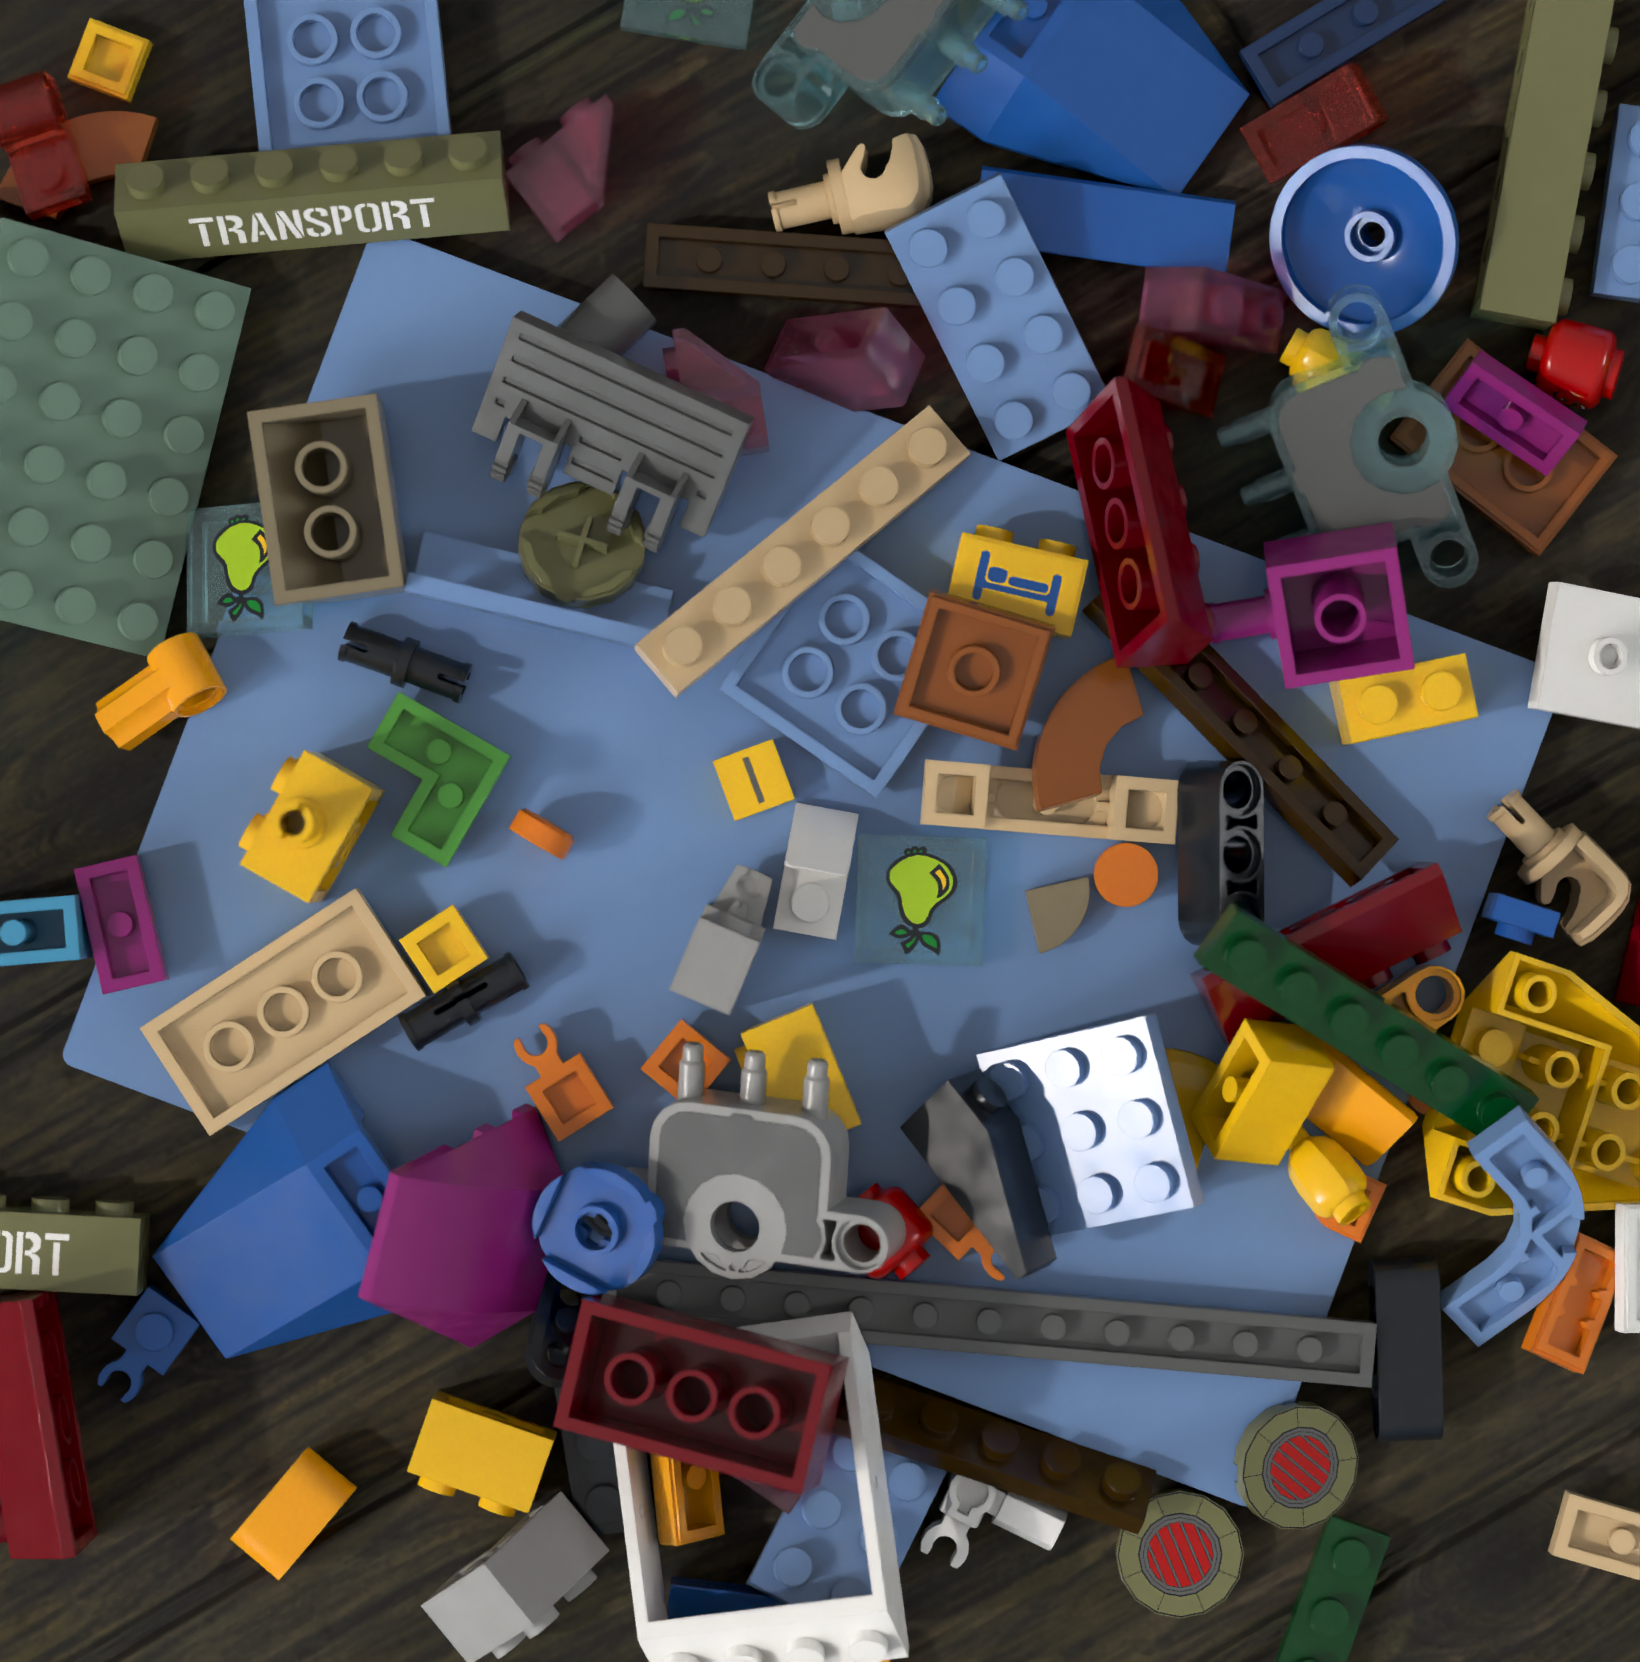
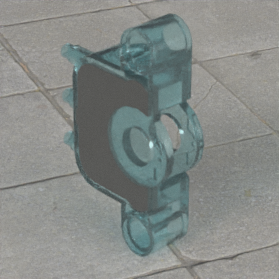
[752,0,1028,130]
[1216,283,1479,589]

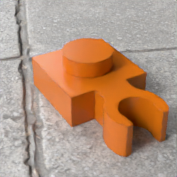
[514,1022,614,1142]
[919,1183,1005,1281]

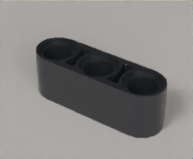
[1177,760,1264,946]
[1368,1255,1444,1442]

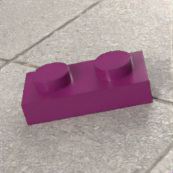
[1441,349,1587,476]
[74,855,169,995]

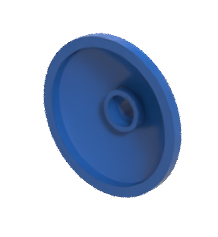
[1269,143,1459,337]

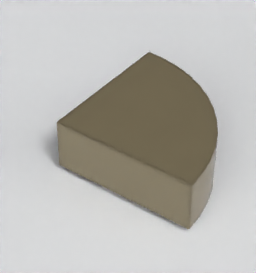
[1025,877,1090,953]

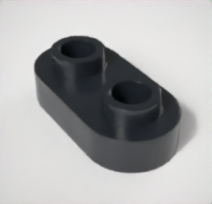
[525,1271,594,1388]

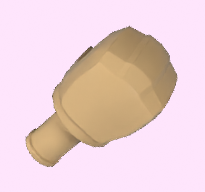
[768,133,933,235]
[1486,789,1631,947]

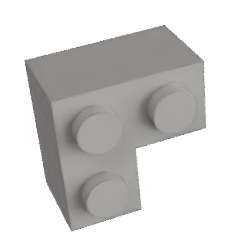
[421,1491,610,1662]

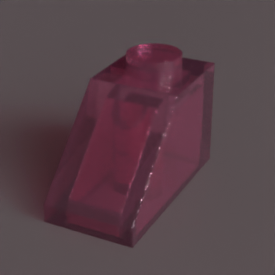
[764,307,926,412]

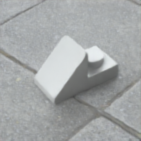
[773,803,859,940]

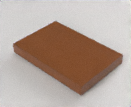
[1386,338,1618,557]

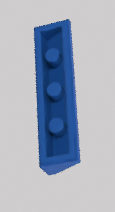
[980,166,1236,277]

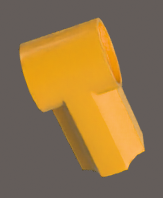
[94,632,227,751]

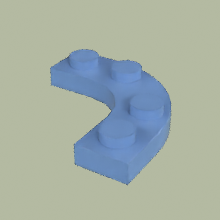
[1440,1105,1584,1347]

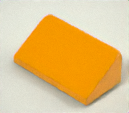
[1306,1037,1418,1167]

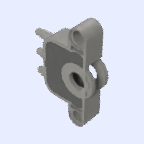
[586,1042,906,1279]

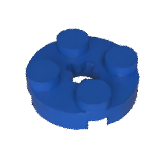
[532,1161,665,1295]

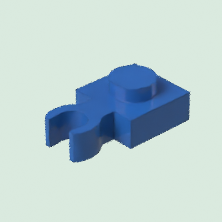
[1481,893,1561,945]
[98,1284,201,1403]

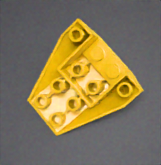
[1422,951,1640,1216]

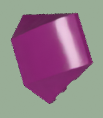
[358,1103,563,1348]

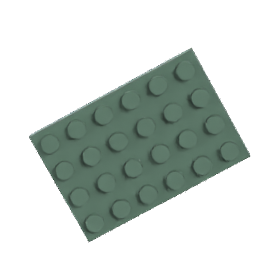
[0,218,251,656]

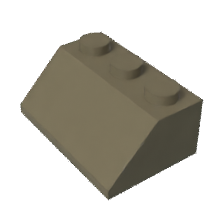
[247,393,408,606]

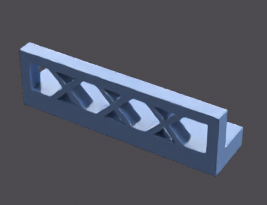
[404,531,674,648]

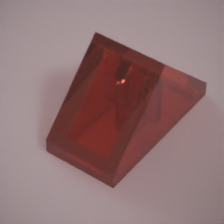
[1120,324,1226,418]

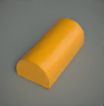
[650,1453,725,1546]

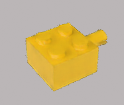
[238,750,386,903]

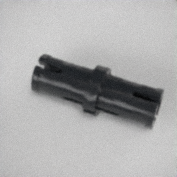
[338,621,473,704]
[398,952,530,1051]

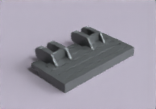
[471,310,756,553]

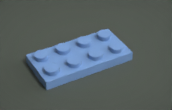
[885,172,1106,461]

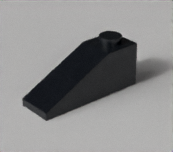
[900,1069,1057,1280]

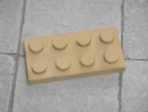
[140,888,428,1136]

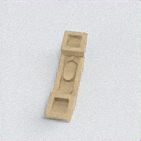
[920,759,1179,845]

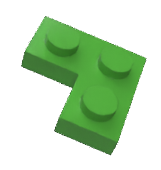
[367,692,512,867]

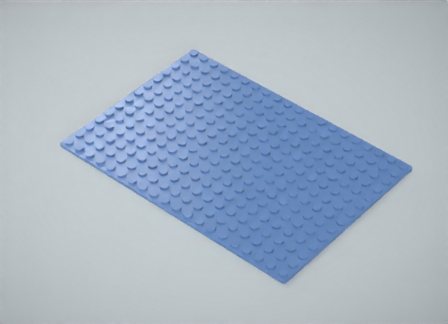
[63,239,1553,1507]

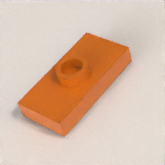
[1521,1232,1615,1374]

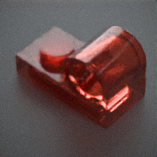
[1240,63,1390,184]
[0,70,93,220]

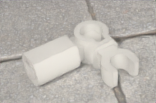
[920,1473,1068,1569]

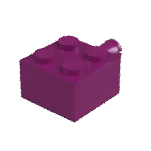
[1207,522,1415,689]

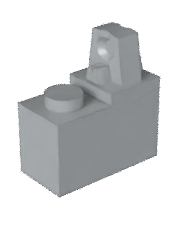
[669,864,773,1015]

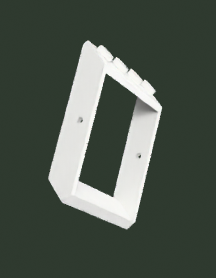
[613,1311,909,1662]

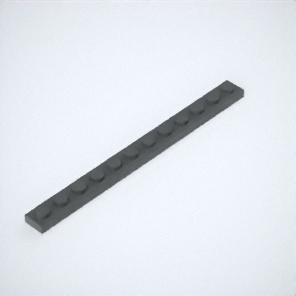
[607,1258,1377,1388]

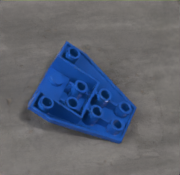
[931,0,1250,193]
[152,1060,394,1359]

